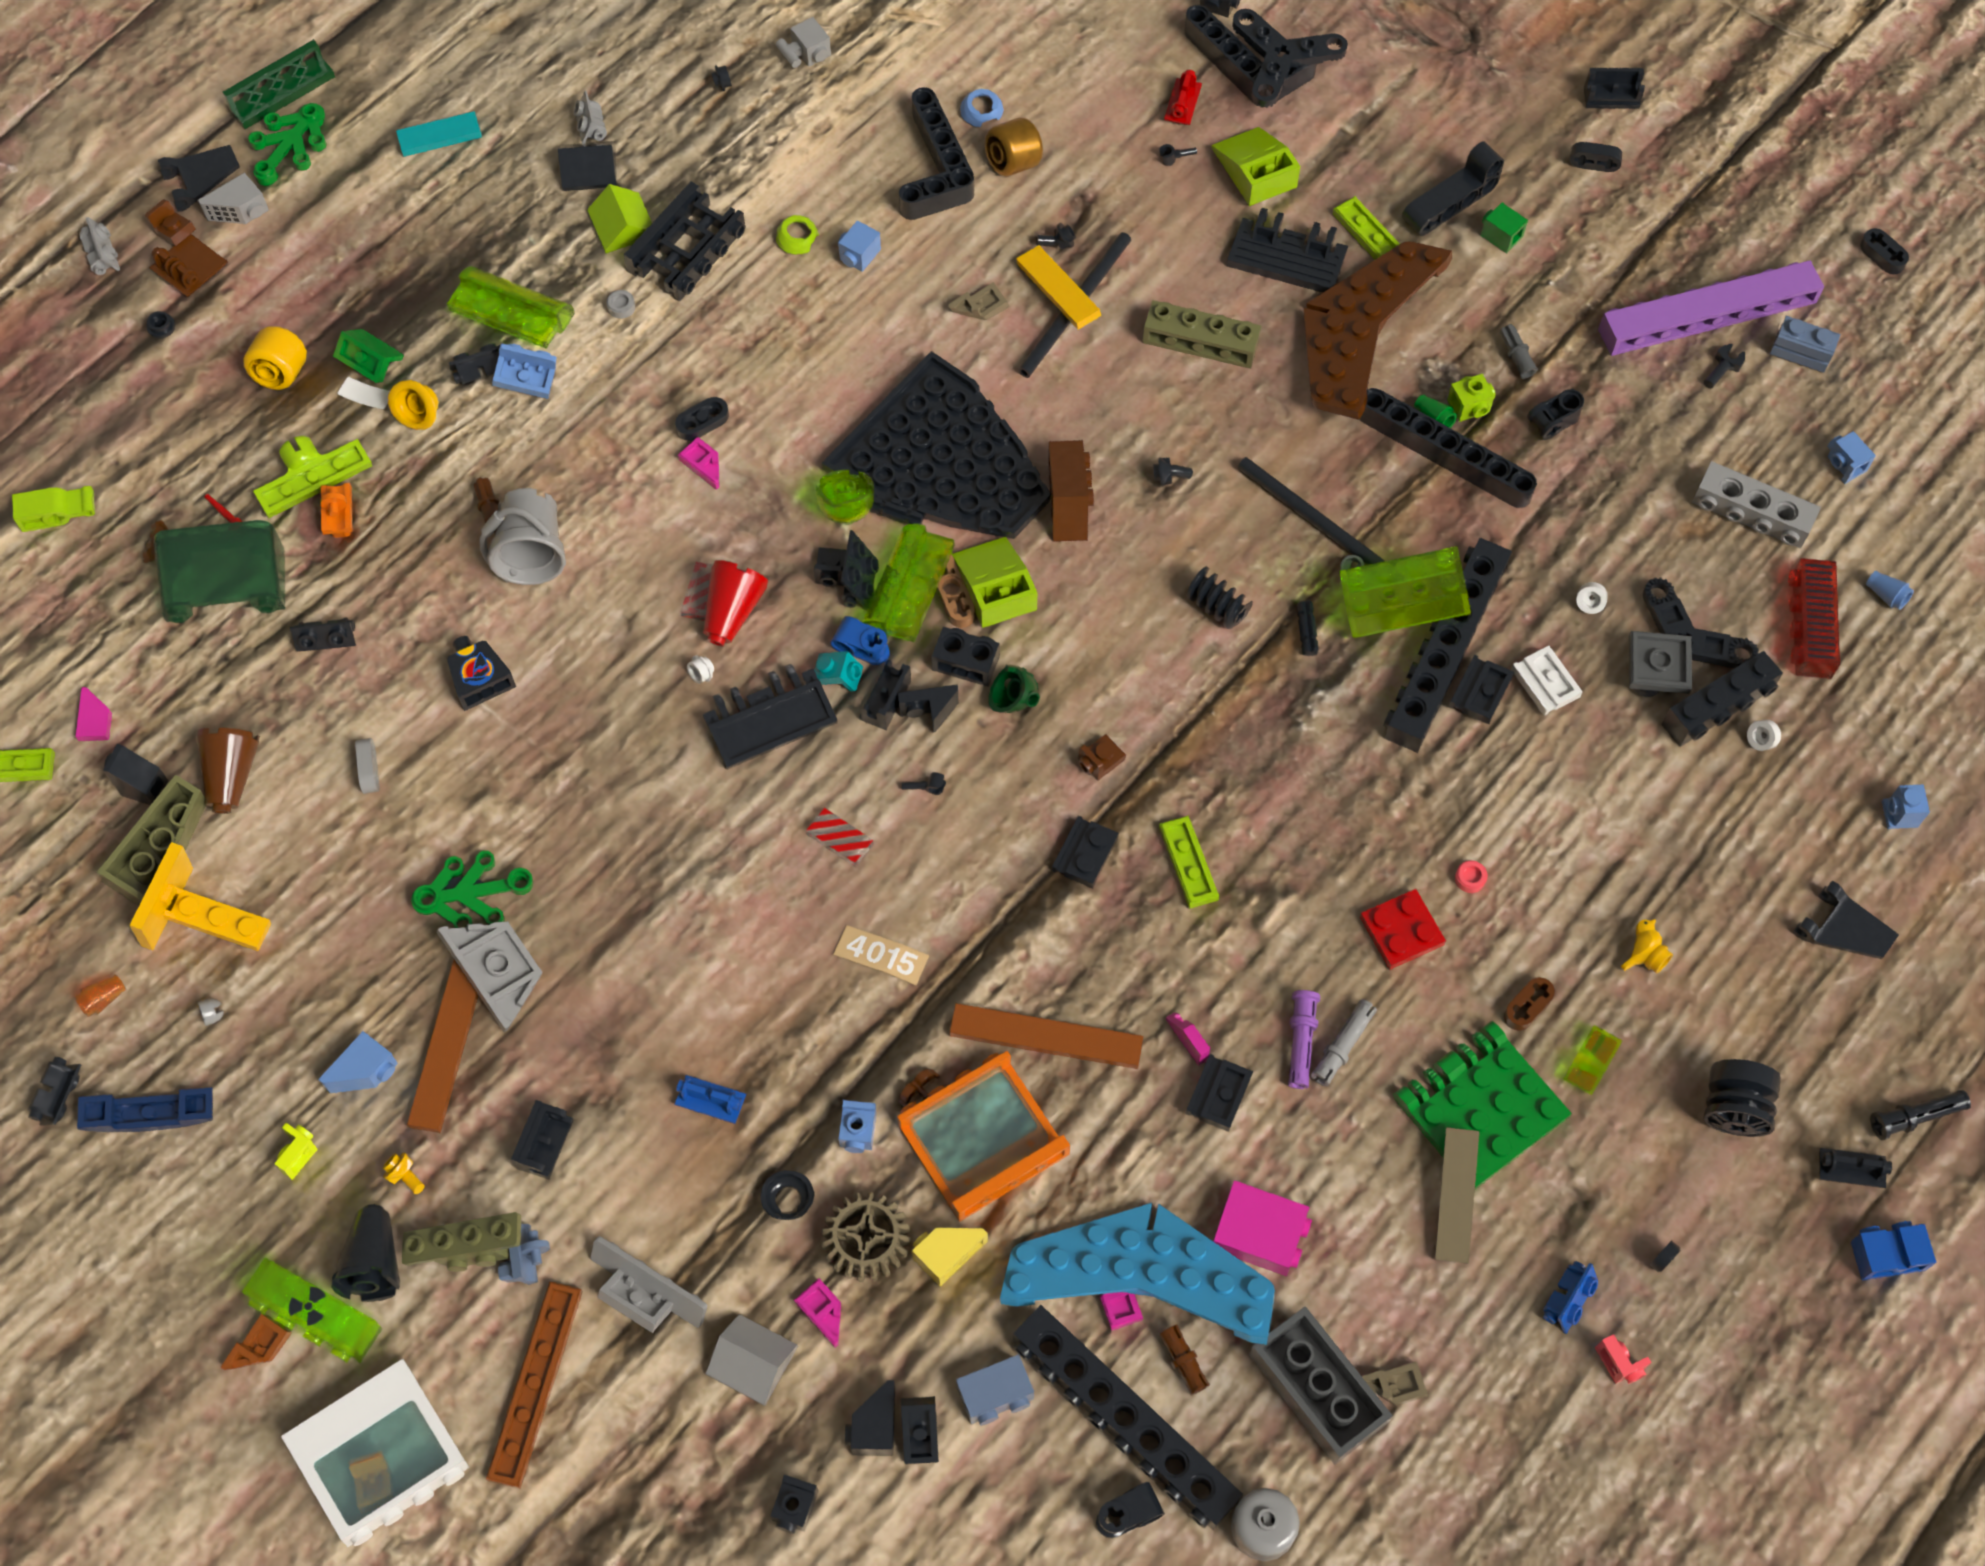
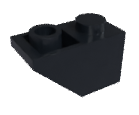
[103,744,168,805]

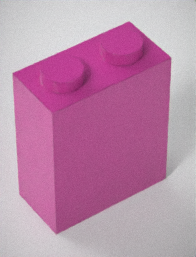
[1213,1180,1312,1276]

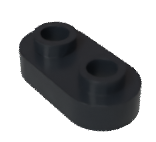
[675,397,729,441]

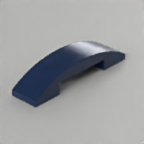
[77,1087,213,1132]

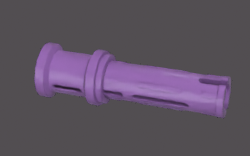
[1288,990,1321,1089]

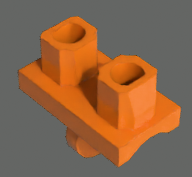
[321,483,353,538]

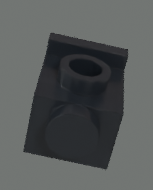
[770,1474,819,1534]

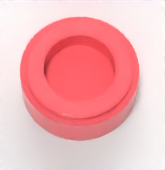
[1455,860,1488,893]

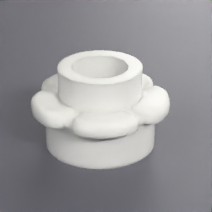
[687,655,714,684]

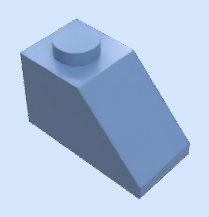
[318,1031,398,1093]

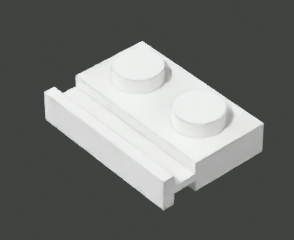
[1511,646,1582,716]

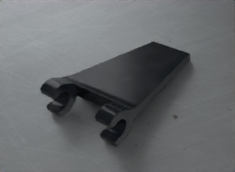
[158,145,240,211]
[1793,881,1899,959]

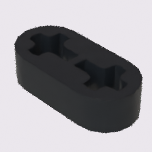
[1570,142,1623,172]
[1860,228,1909,274]

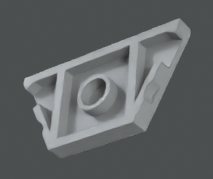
[437,921,543,1032]

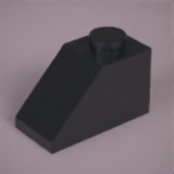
[845,1380,896,1456]

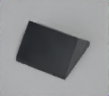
[558,141,617,191]

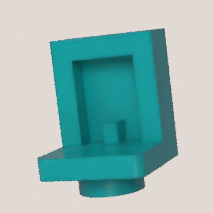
[814,651,863,691]

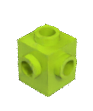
[1447,374,1495,422]

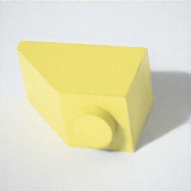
[912,1228,988,1287]

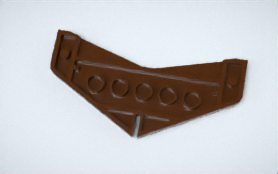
[1304,241,1453,420]

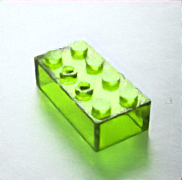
[1339,546,1471,638]

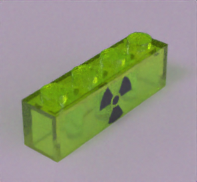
[242,1257,383,1363]

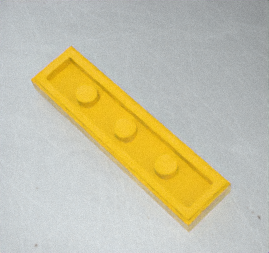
[1016,245,1101,330]

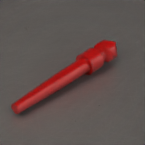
[204,494,253,539]

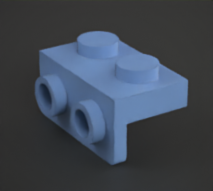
[492,344,557,399]

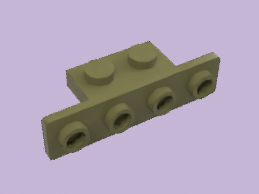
[402,1212,521,1272]

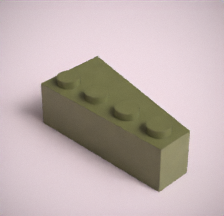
[97,774,206,906]

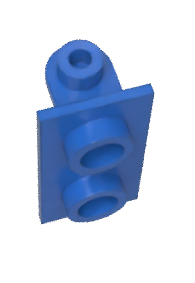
[675,1075,746,1124]
[1543,1261,1598,1334]

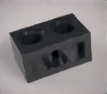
[931,627,1000,687]

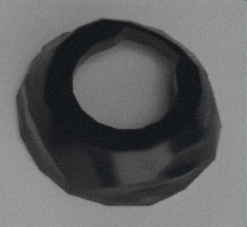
[760,1170,815,1220]

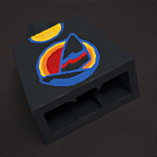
[447,636,516,711]

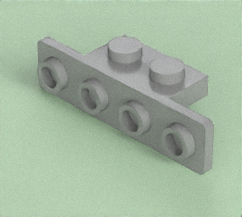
[590,1236,707,1333]

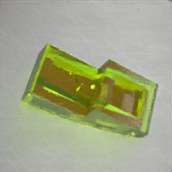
[1563,1025,1623,1096]

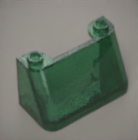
[154,520,285,623]

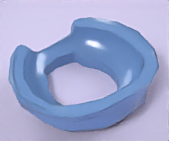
[960,89,1004,127]

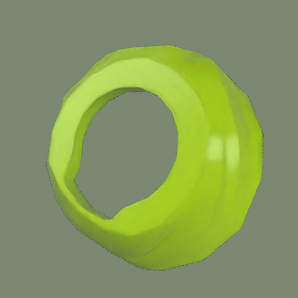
[776,215,819,255]

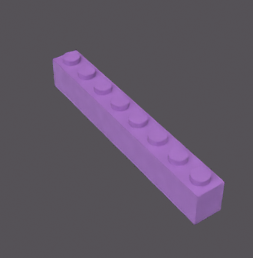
[1598,260,1824,356]

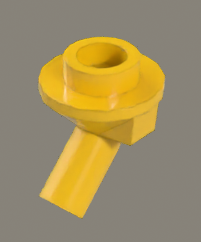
[383,1152,425,1194]

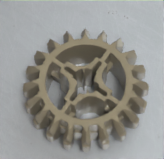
[821,1192,911,1282]

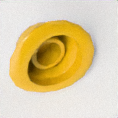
[388,380,439,430]

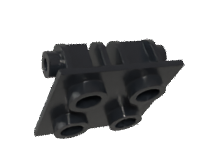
[841,530,879,611]

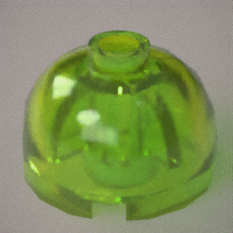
[816,470,874,525]

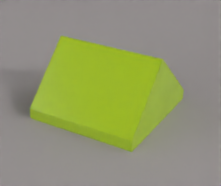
[587,184,652,253]

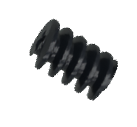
[1187,566,1253,629]

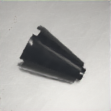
[331,1204,400,1302]

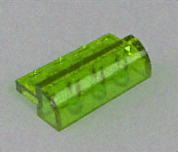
[447,266,575,349]
[862,524,955,642]

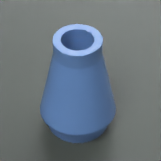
[1866,570,1914,610]

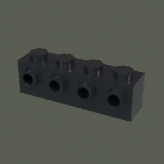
[1661,651,1783,747]

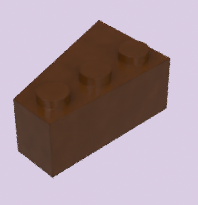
[1048,440,1094,542]

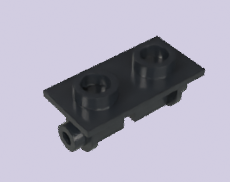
[449,343,500,385]
[290,617,356,652]
[27,1057,82,1126]
[1819,1148,1892,1188]

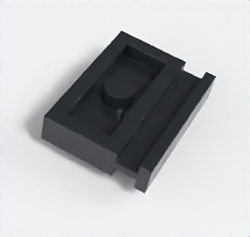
[1449,655,1514,724]
[1052,815,1119,889]
[1185,1054,1253,1132]

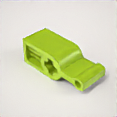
[12,486,95,532]

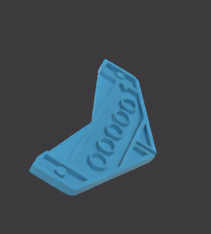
[1000,1203,1275,1345]

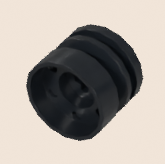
[1704,1059,1781,1137]

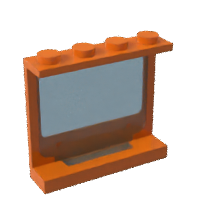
[897,1051,1070,1222]

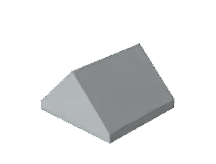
[706,1314,798,1406]

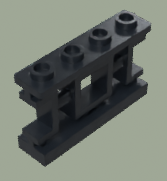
[624,181,746,301]

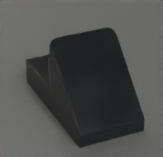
[898,684,959,733]
[901,1396,939,1464]

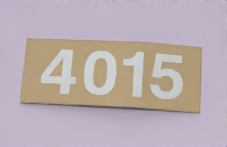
[833,925,929,985]

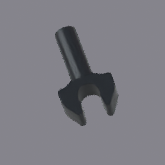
[1703,344,1745,389]

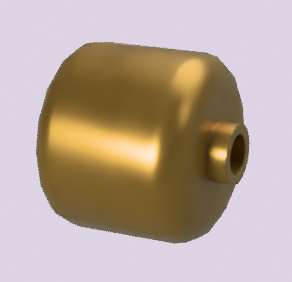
[985,117,1043,177]

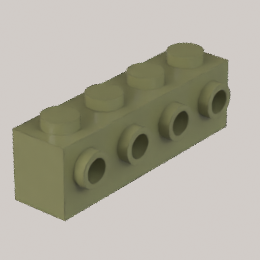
[1143,300,1261,369]

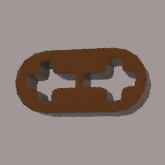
[1504,977,1555,1031]

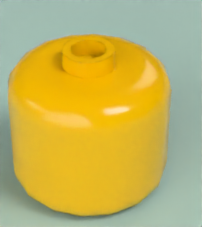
[243,326,307,390]

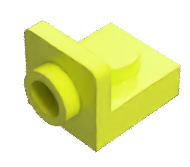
[274,1123,318,1180]

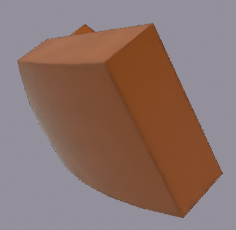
[221,1314,292,1370]

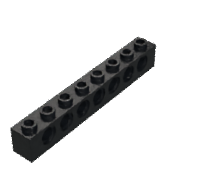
[1383,538,1512,753]
[1013,1304,1243,1531]

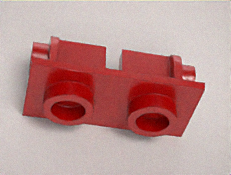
[1164,69,1202,125]

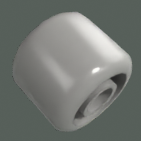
[1231,1488,1300,1561]

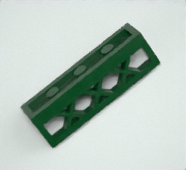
[222,39,335,129]

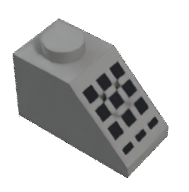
[198,173,269,224]

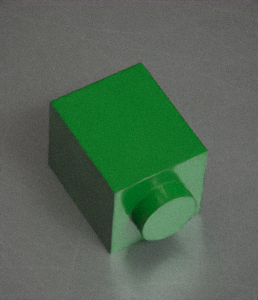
[1480,202,1528,254]

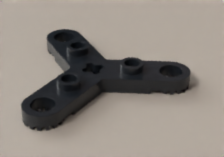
[1232,9,1348,108]
[1633,577,1759,697]

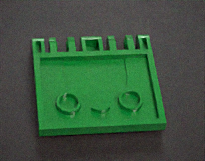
[1393,1021,1572,1190]

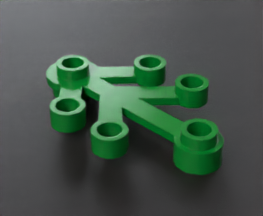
[248,103,327,186]
[411,851,534,928]

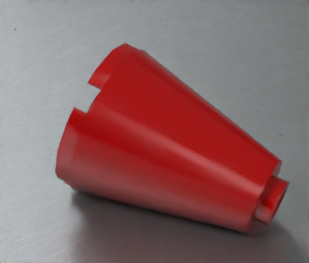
[703,560,768,647]

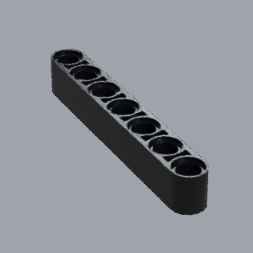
[1360,388,1537,508]

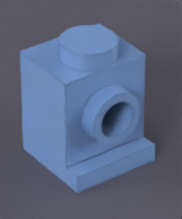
[1827,431,1876,484]
[1882,784,1930,829]
[839,1100,877,1153]

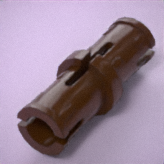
[1159,1324,1210,1396]

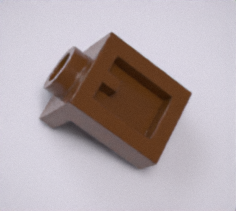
[145,199,196,246]
[1078,734,1126,781]

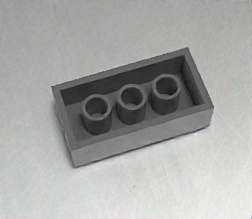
[1249,1306,1393,1465]

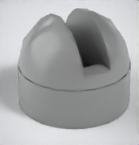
[198,998,224,1026]

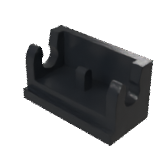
[1584,68,1645,109]
[859,660,911,730]
[511,1100,574,1179]

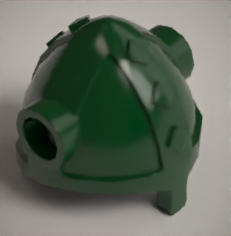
[988,664,1040,713]

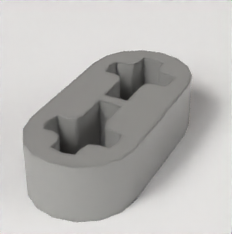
[355,738,380,794]

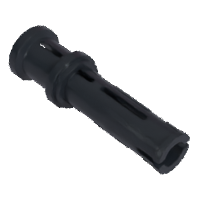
[1870,1090,1971,1140]

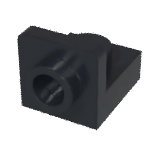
[814,547,846,587]

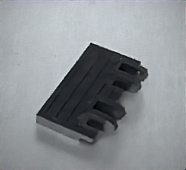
[1226,208,1348,293]
[703,664,838,770]

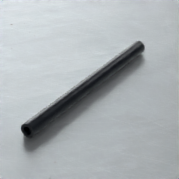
[1018,232,1131,378]
[1238,457,1404,586]

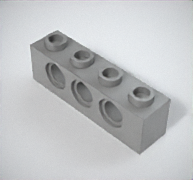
[1692,461,1821,548]

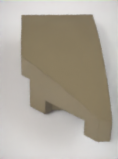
[948,282,1009,320]
[1362,1361,1428,1405]

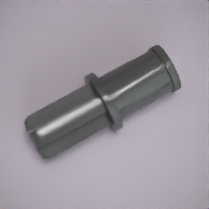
[1500,324,1538,379]

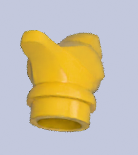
[1621,919,1673,974]

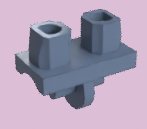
[498,1224,550,1285]

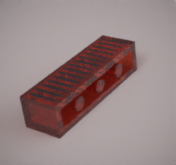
[1788,558,1840,679]

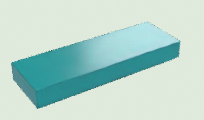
[396,111,482,157]

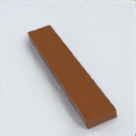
[407,959,479,1133]
[950,1003,1144,1069]
[486,1281,583,1489]

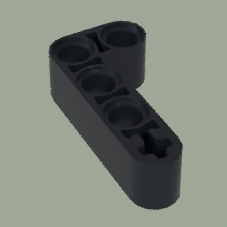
[1402,141,1504,236]

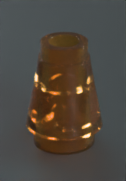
[74,974,126,1017]

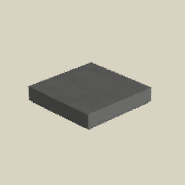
[1629,631,1692,694]

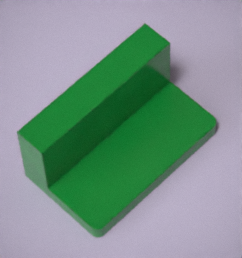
[333,329,404,383]

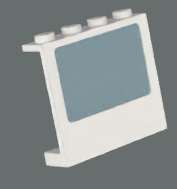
[281,1359,469,1547]

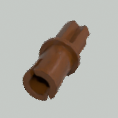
[473,477,500,533]

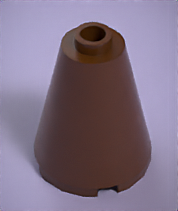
[196,727,260,814]

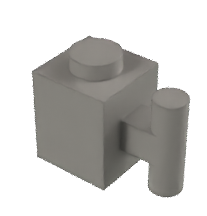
[776,17,831,68]

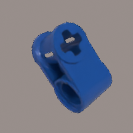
[830,616,890,665]

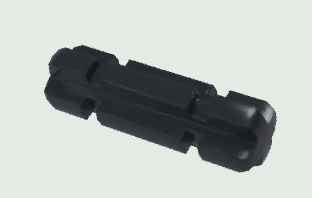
[868,497,924,528]
[1297,600,1319,656]

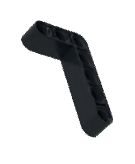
[1184,5,1317,107]
[899,87,975,220]

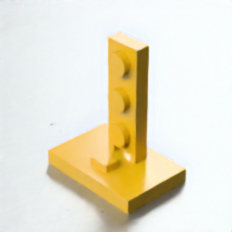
[129,842,271,951]

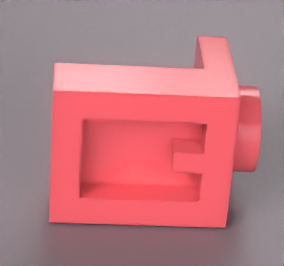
[1595,1334,1652,1384]

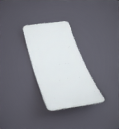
[338,377,390,409]

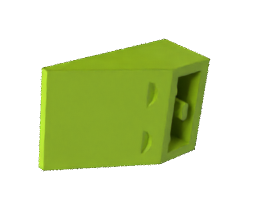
[1211,127,1301,206]
[951,537,1038,628]

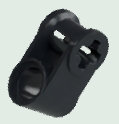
[1527,389,1584,440]
[1096,1482,1165,1539]

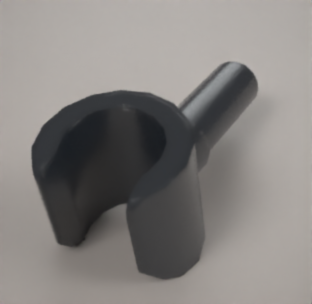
[1159,144,1197,166]
[902,772,946,795]

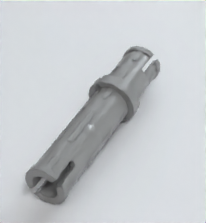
[1311,999,1377,1087]

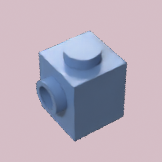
[838,221,881,272]

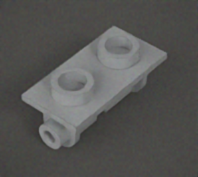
[574,91,607,144]
[79,217,120,275]

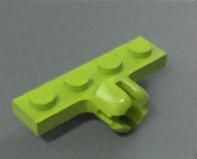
[253,436,373,518]

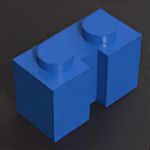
[1850,1221,1937,1280]

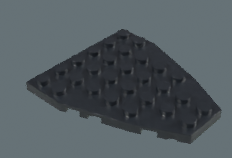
[822,351,1051,539]

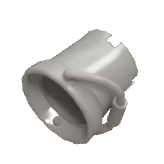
[479,488,566,585]

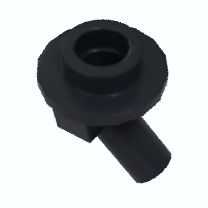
[1036,223,1076,250]
[1153,457,1193,486]

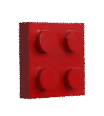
[1360,889,1446,970]

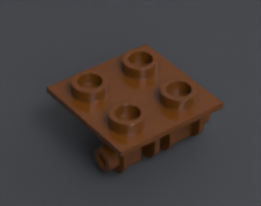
[149,234,228,298]

